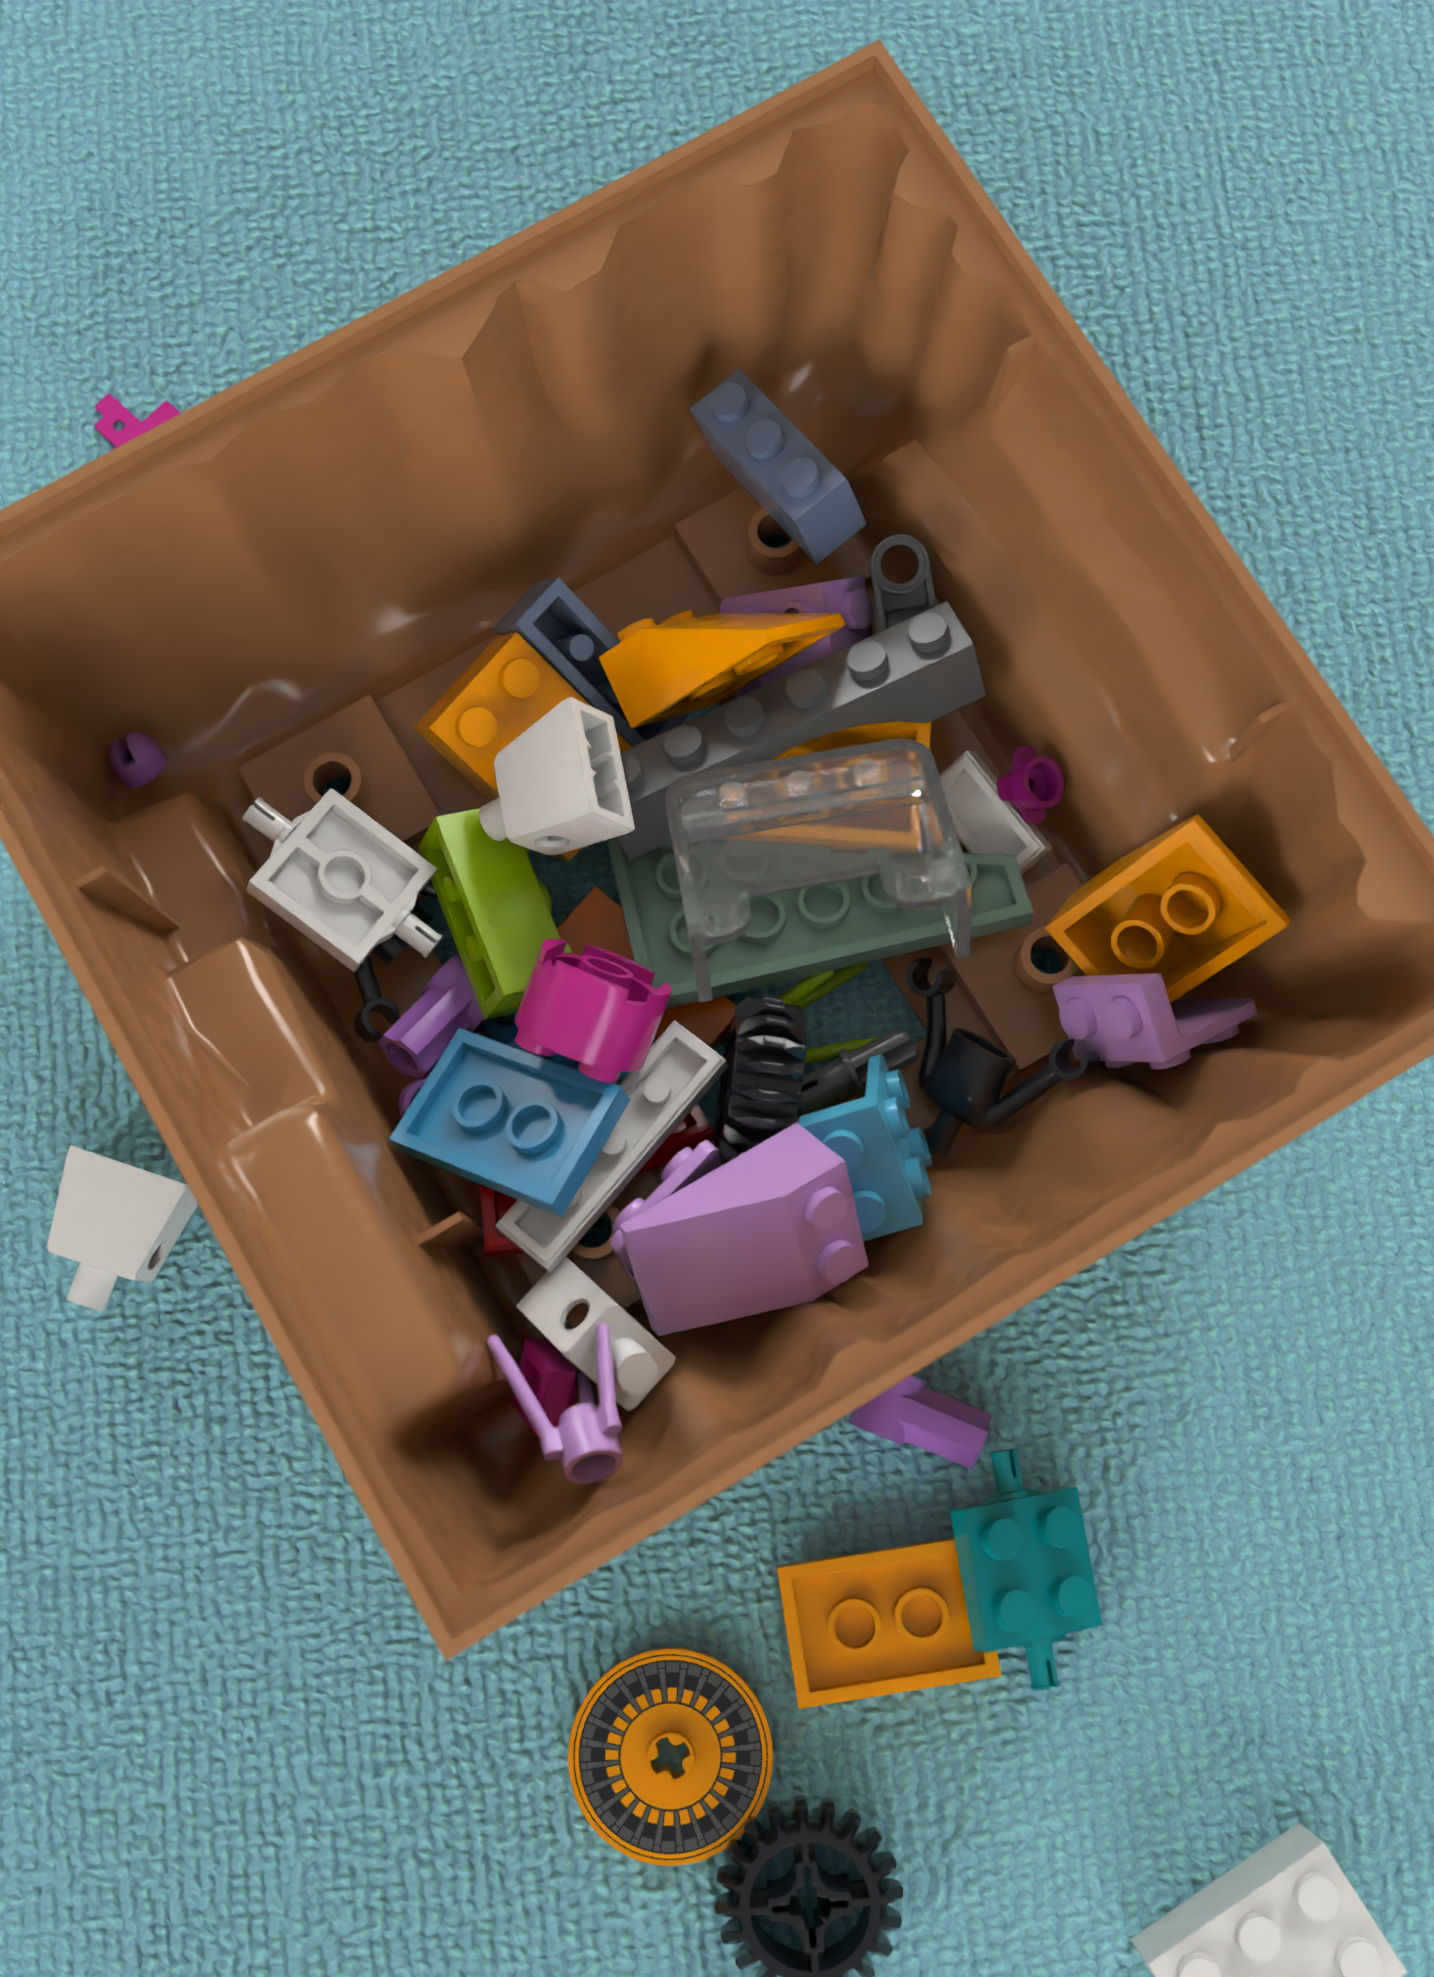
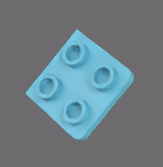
[798,1054,932,1241]

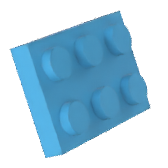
[389,1028,631,1218]

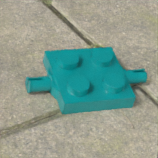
[950,1448,1103,1690]

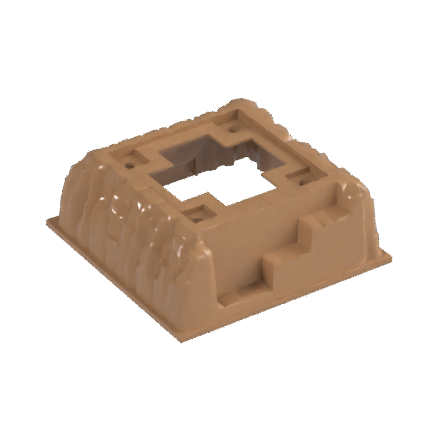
[0,40,1434,1661]

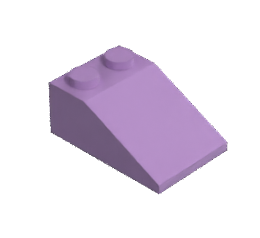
[619,1122,869,1336]

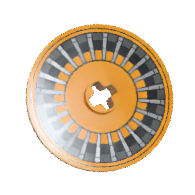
[568,1647,773,1866]

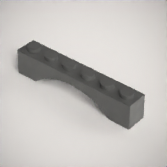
[617,601,986,861]

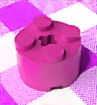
[515,939,672,1083]

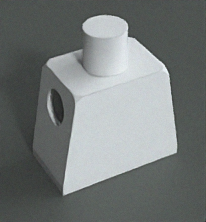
[479,697,635,855]
[47,1145,198,1311]
[516,1257,676,1411]

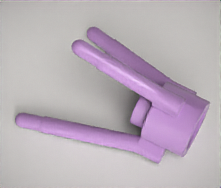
[487,1323,623,1484]

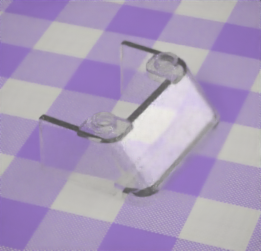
[665,738,972,1003]

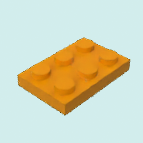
[776,1537,1001,1709]

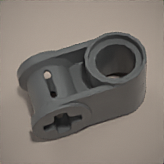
[869,534,939,634]

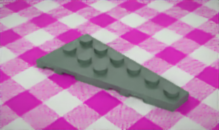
[607,836,1034,1009]

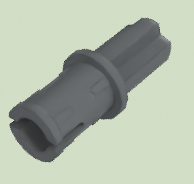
[799,1027,919,1115]

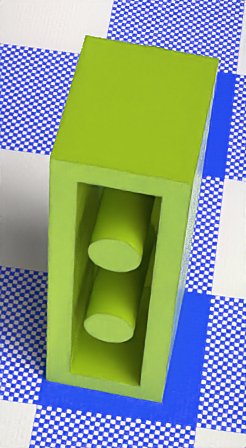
[418,808,572,1021]

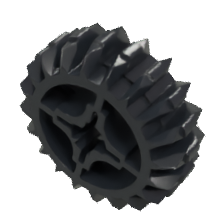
[713,996,807,1165]
[715,1795,903,1977]

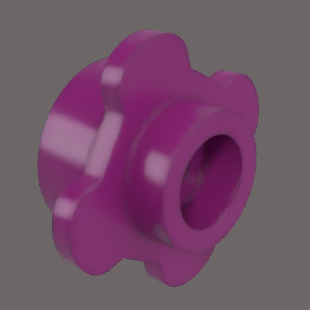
[997,746,1064,824]

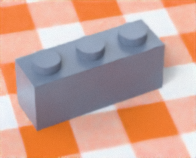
[690,369,867,565]
[493,577,689,747]

